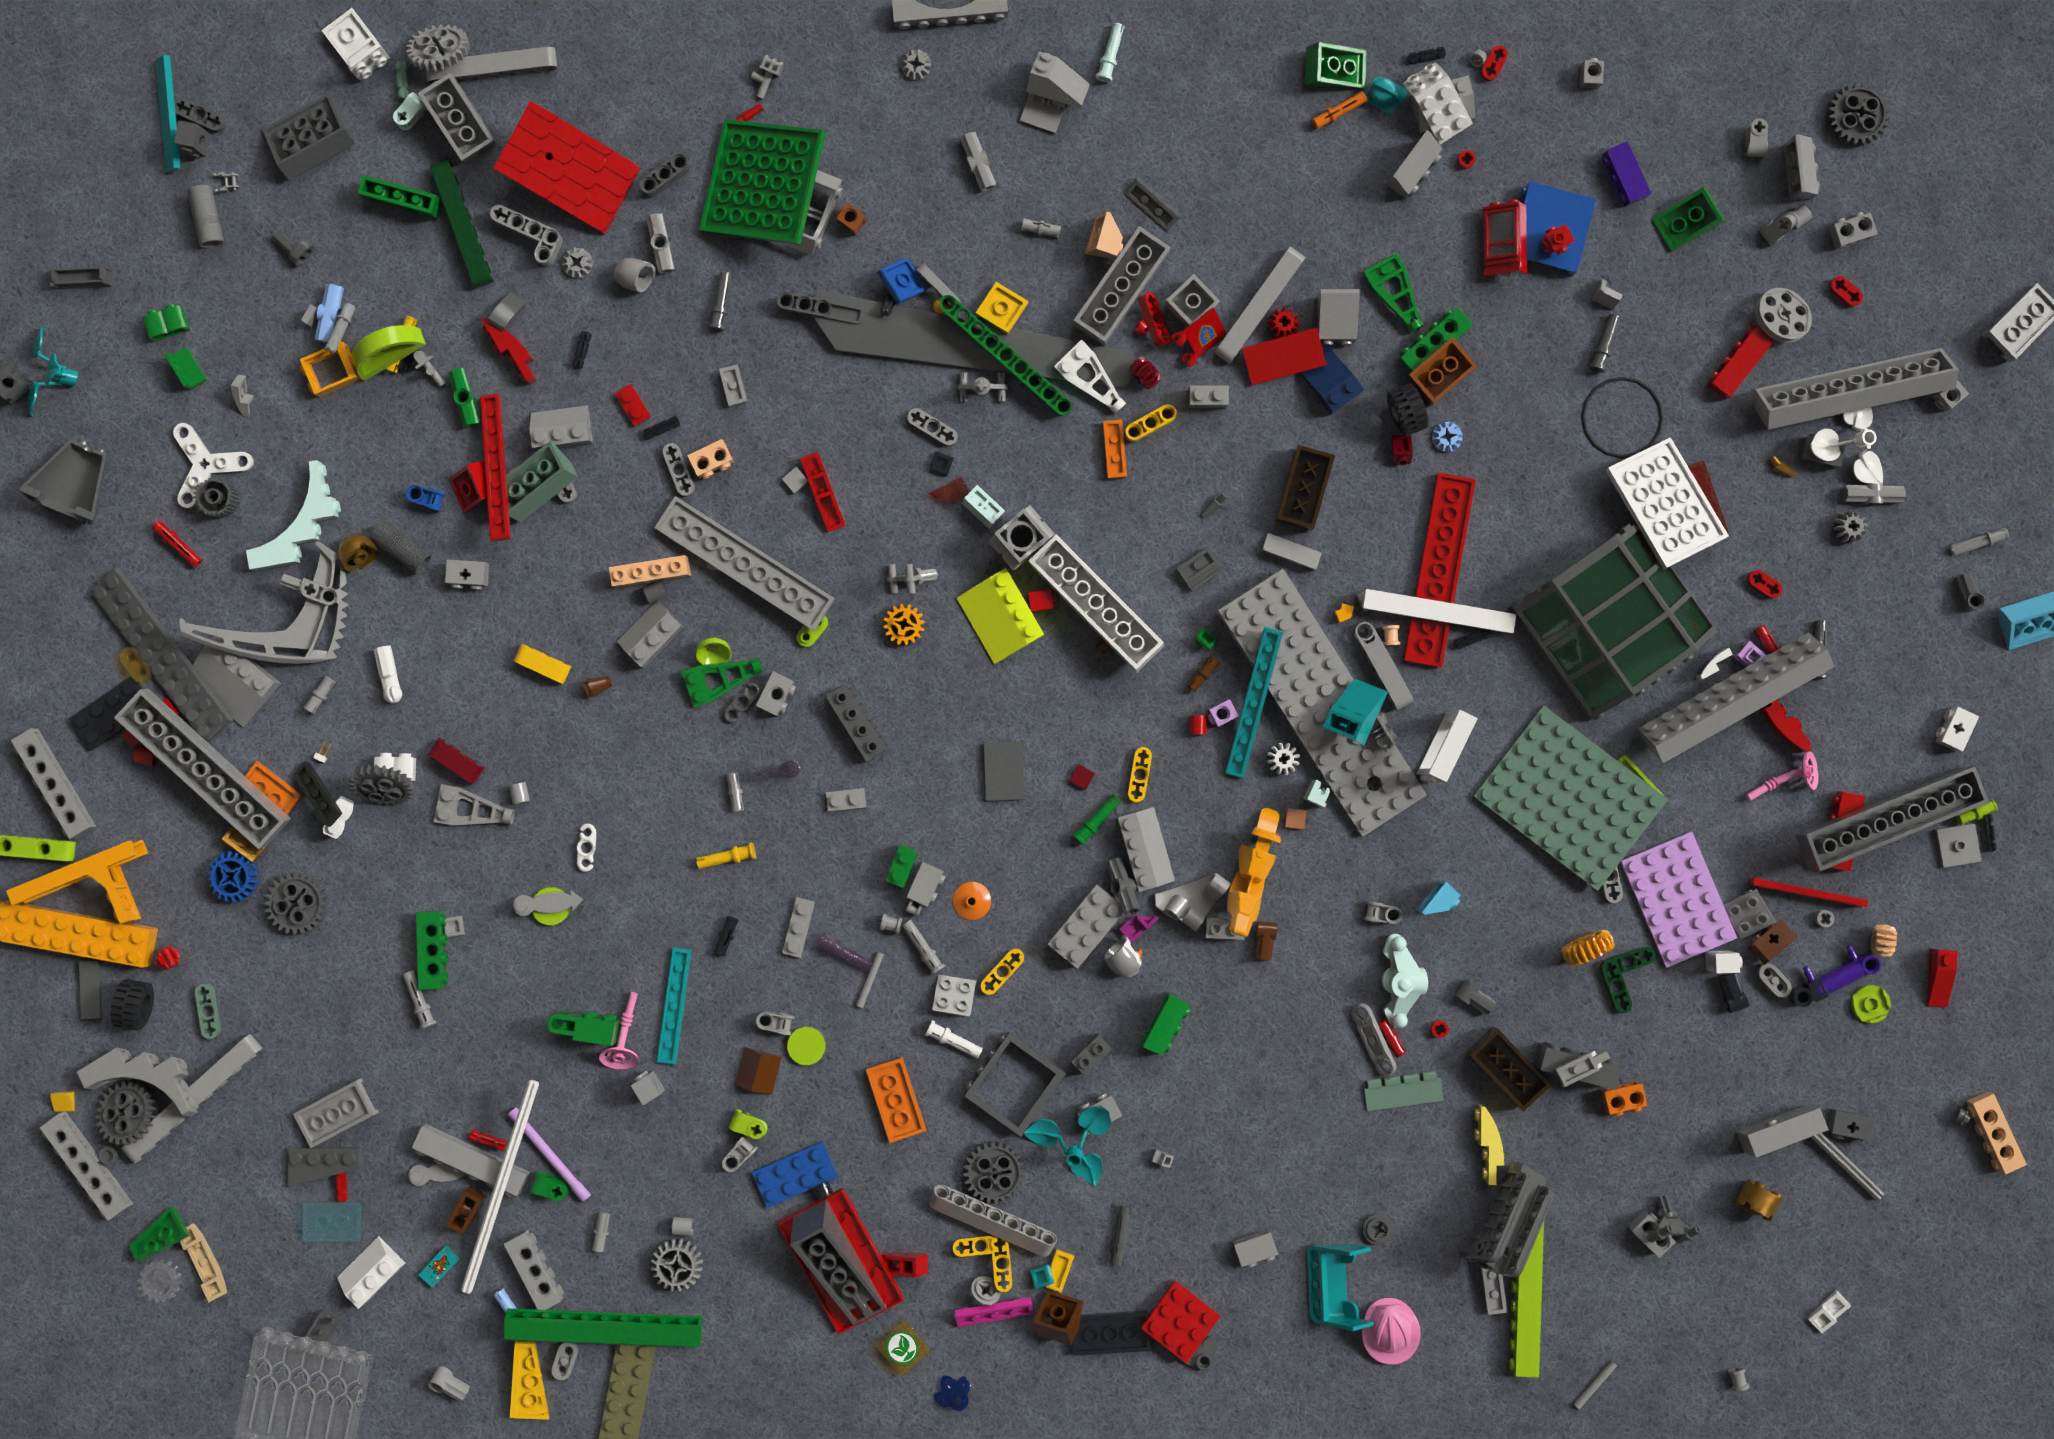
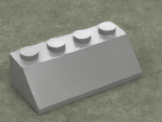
[1117,807,1175,892]

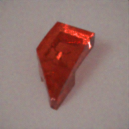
[929,477,970,503]

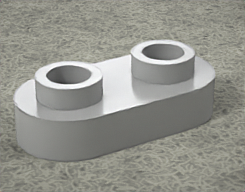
[1757,963,1792,997]
[552,1342,579,1380]

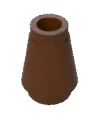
[583,676,612,697]

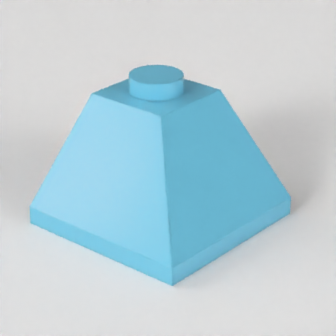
[1416,880,1461,915]

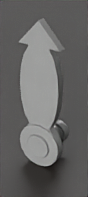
[513,890,584,916]
[408,1163,469,1186]

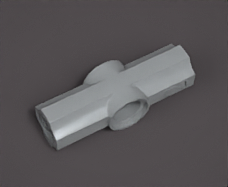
[960,132,996,192]
[646,213,675,274]
[1843,484,1906,505]

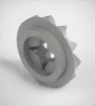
[901,49,931,80]
[562,248,593,278]
[970,1276,1001,1306]

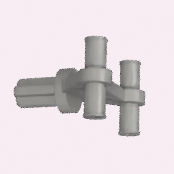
[958,372,1008,402]
[887,564,938,594]

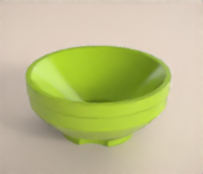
[696,637,731,665]

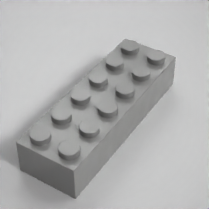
[1073,226,1171,346]

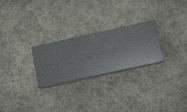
[79,960,103,1019]

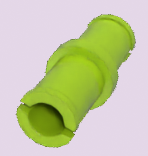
[1956,799,1998,826]

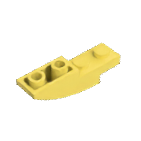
[1474,1105,1504,1185]

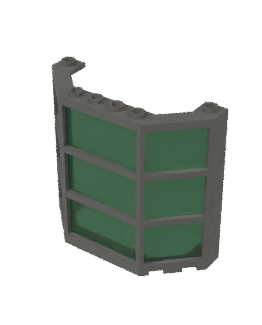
[1509,519,1718,720]

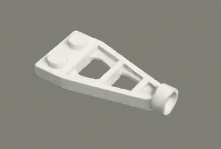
[1054,340,1126,414]

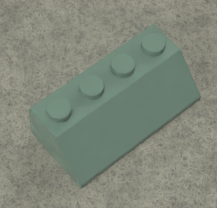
[506,441,578,522]

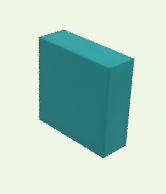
[1030,1265,1055,1289]

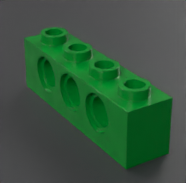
[358,175,442,219]
[1398,307,1474,374]
[416,911,449,990]

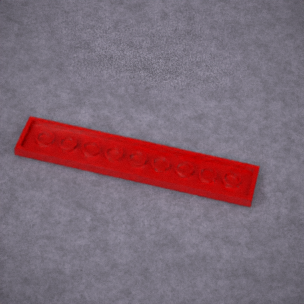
[1403,472,1476,668]

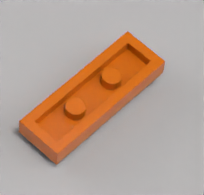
[1103,419,1127,479]

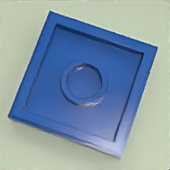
[877,257,928,305]

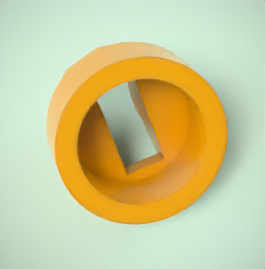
[933,297,949,314]

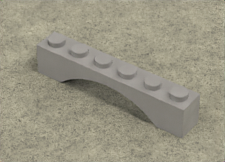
[892,0,1008,30]

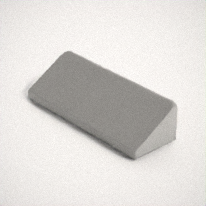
[1261,533,1322,571]

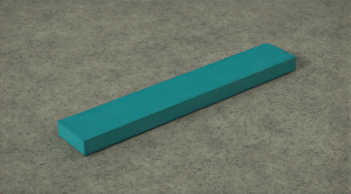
[155,55,181,173]
[656,947,692,1065]

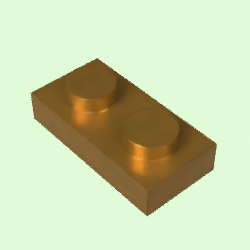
[221,827,266,864]

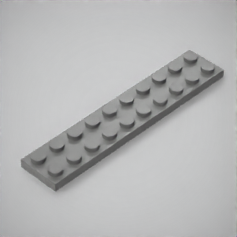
[654,496,835,631]

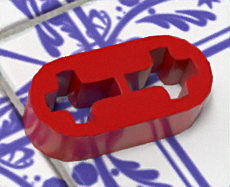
[1481,46,1508,82]
[1829,276,1863,307]
[1747,570,1782,598]

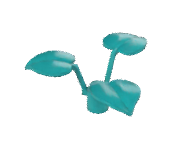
[27,326,78,417]
[1024,1106,1111,1186]

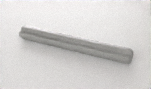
[1811,1133,1884,1200]

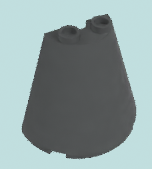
[19,439,107,525]

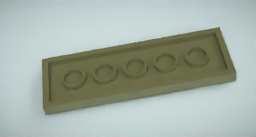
[599,1344,656,1439]

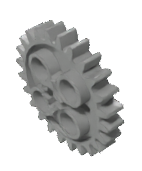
[406,24,470,72]

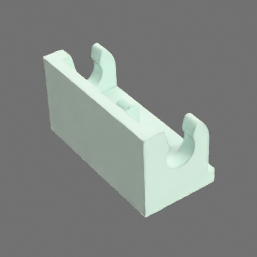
[962,485,1005,529]
[1303,780,1330,807]

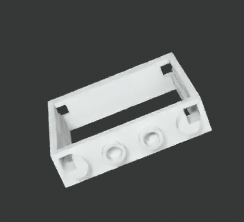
[1416,710,1478,784]

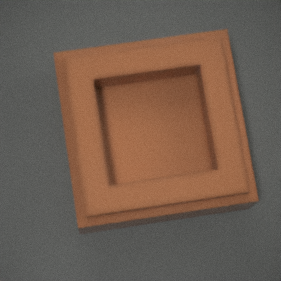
[1285,808,1307,829]

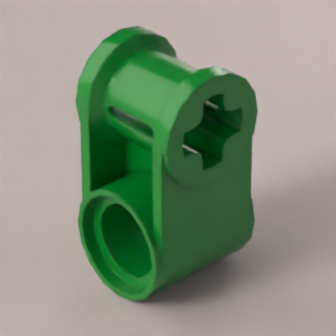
[530,1172,570,1201]

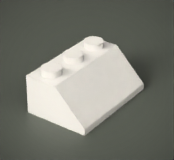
[337,1236,406,1309]

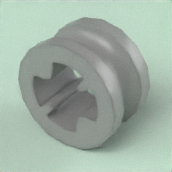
[1815,910,1834,927]

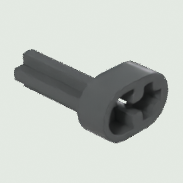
[271,230,315,266]

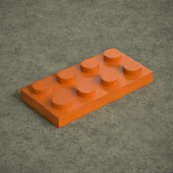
[866,1057,926,1143]

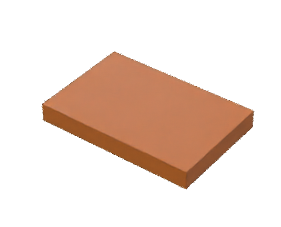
[245,761,303,815]

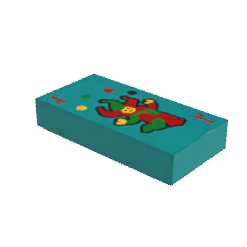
[419,1246,460,1288]

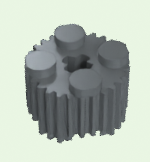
[193,477,240,518]

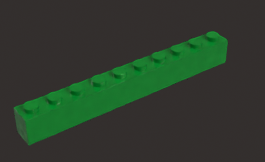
[504,1308,703,1348]

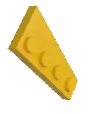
[510,1341,549,1420]

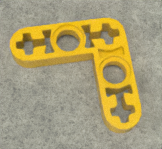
[953,1236,1013,1292]

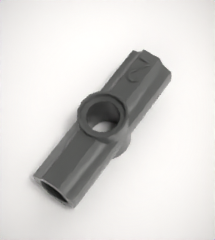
[1106,858,1141,916]

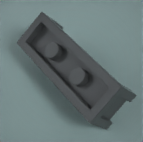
[49,264,112,289]

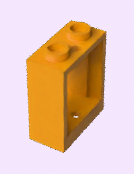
[300,341,362,397]

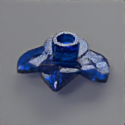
[934,1375,970,1411]

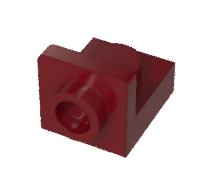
[1391,435,1413,466]

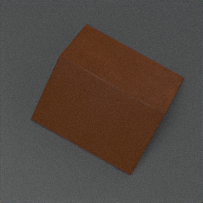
[735,1047,782,1094]

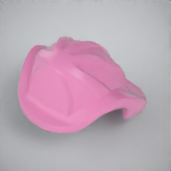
[1361,1298,1421,1365]

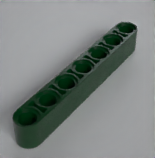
[430,159,494,289]

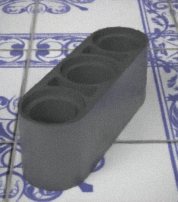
[640,153,690,197]

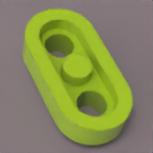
[797,616,828,647]

